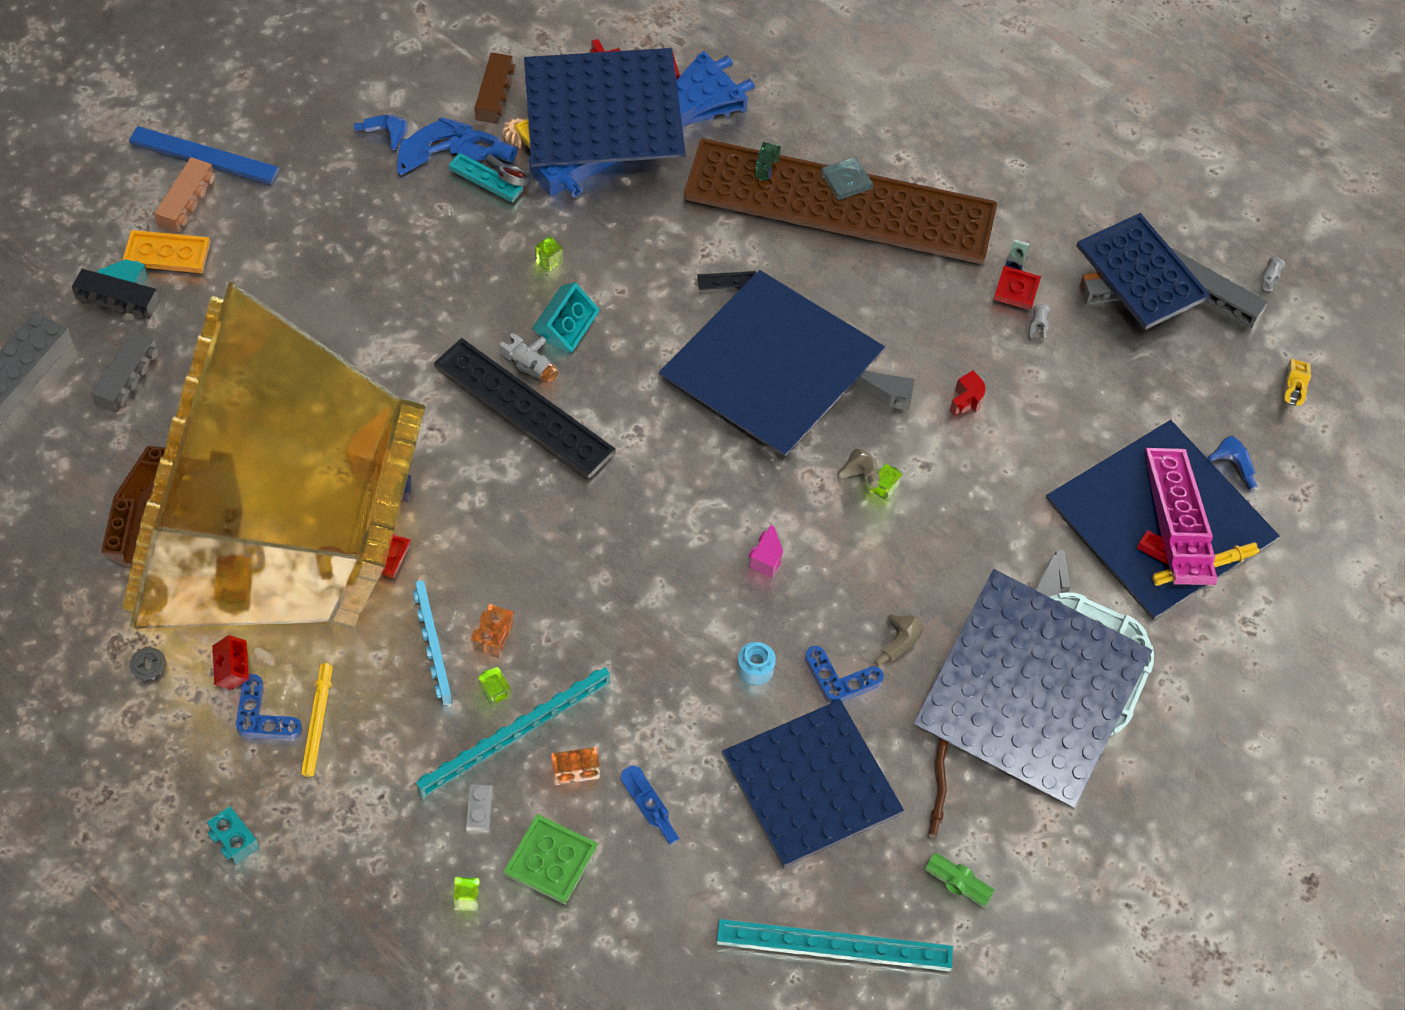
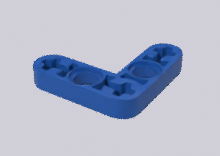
[805,646,884,703]
[236,674,303,740]

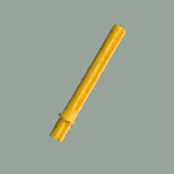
[1152,542,1259,586]
[301,663,333,777]

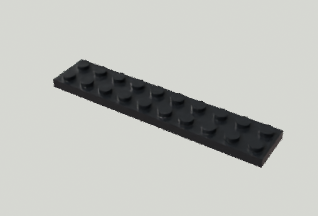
[434,338,616,479]

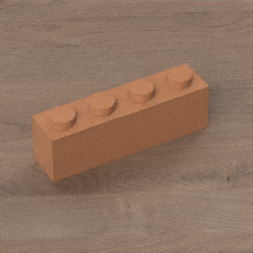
[154,157,215,233]

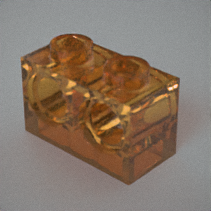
[471,604,515,658]
[551,747,600,785]

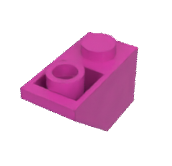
[748,525,783,578]

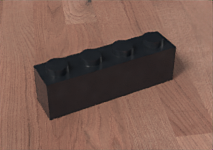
[72,269,160,319]

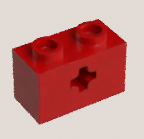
[212,635,249,690]

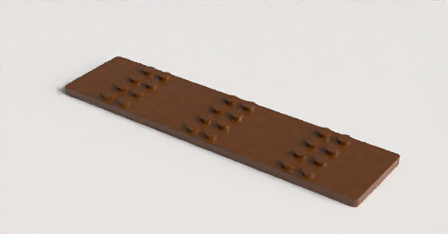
[684,138,997,264]

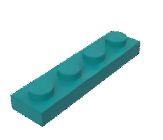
[449,153,523,203]

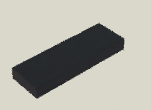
[697,271,756,294]

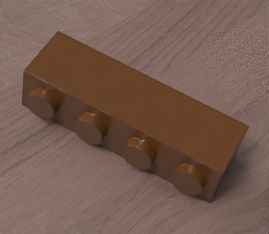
[475,52,516,124]

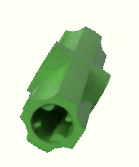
[925,852,995,908]

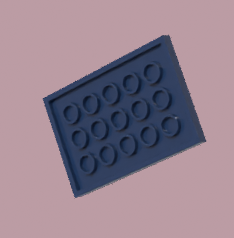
[1076,213,1210,330]

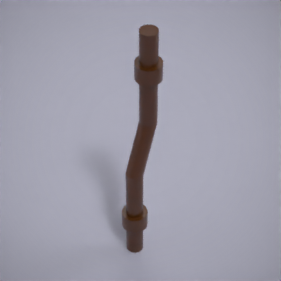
[928,737,948,839]

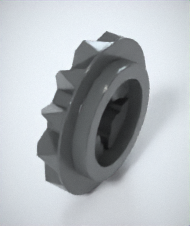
[129,647,166,681]

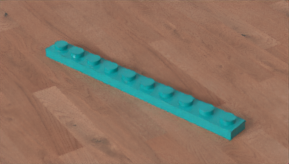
[416,667,610,798]
[717,919,953,971]

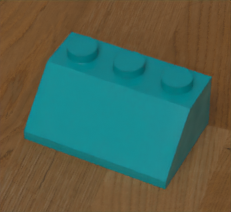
[532,282,600,353]

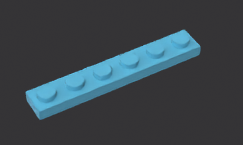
[412,580,452,706]

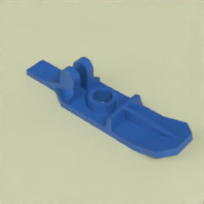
[620,765,680,845]

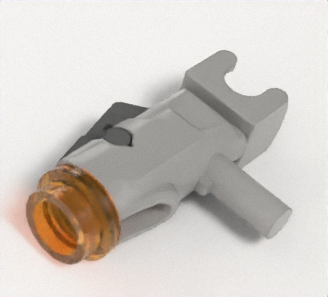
[499,333,559,383]

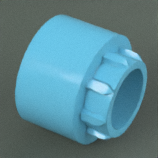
[737,642,776,685]

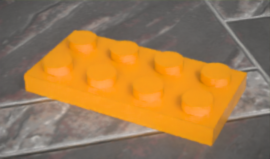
[122,230,211,273]

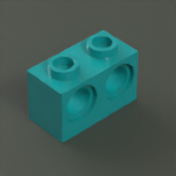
[207,806,259,865]

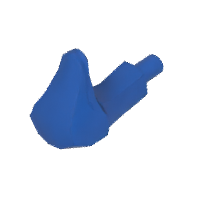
[354,115,408,150]
[1208,435,1258,490]

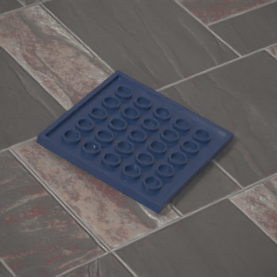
[722,699,905,868]

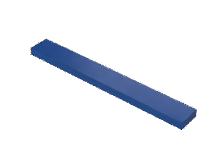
[129,126,279,185]

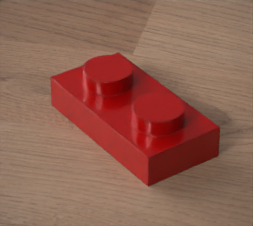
[1137,530,1169,565]
[374,533,411,578]

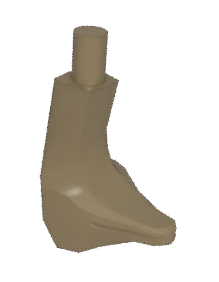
[838,449,880,488]
[874,614,923,667]

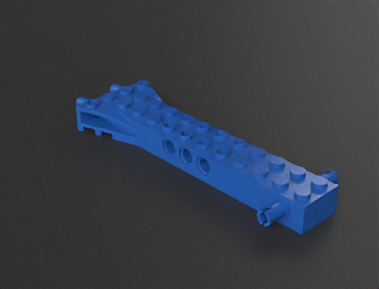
[529,51,755,197]

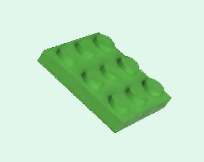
[504,814,598,905]

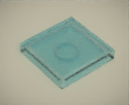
[821,157,873,200]

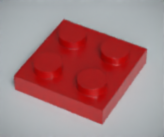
[993,266,1041,310]

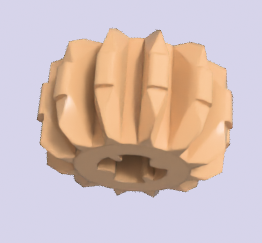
[502,116,527,149]

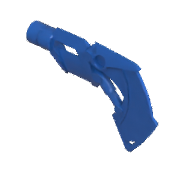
[397,117,518,175]

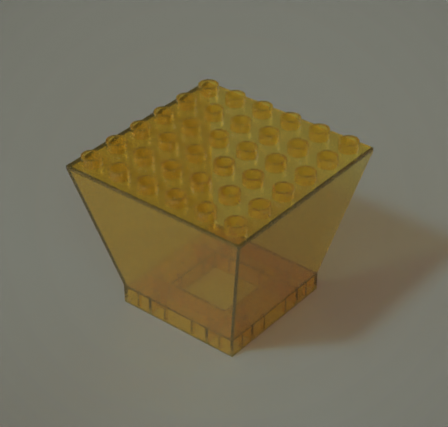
[121,281,426,629]

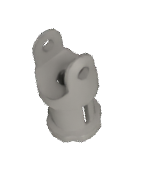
[1262,256,1285,292]
[1029,304,1051,338]

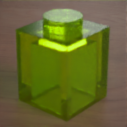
[535,236,563,272]
[870,463,903,501]
[478,667,511,707]
[453,877,480,911]

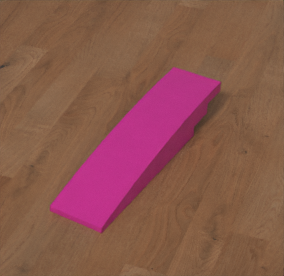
[1145,448,1218,585]

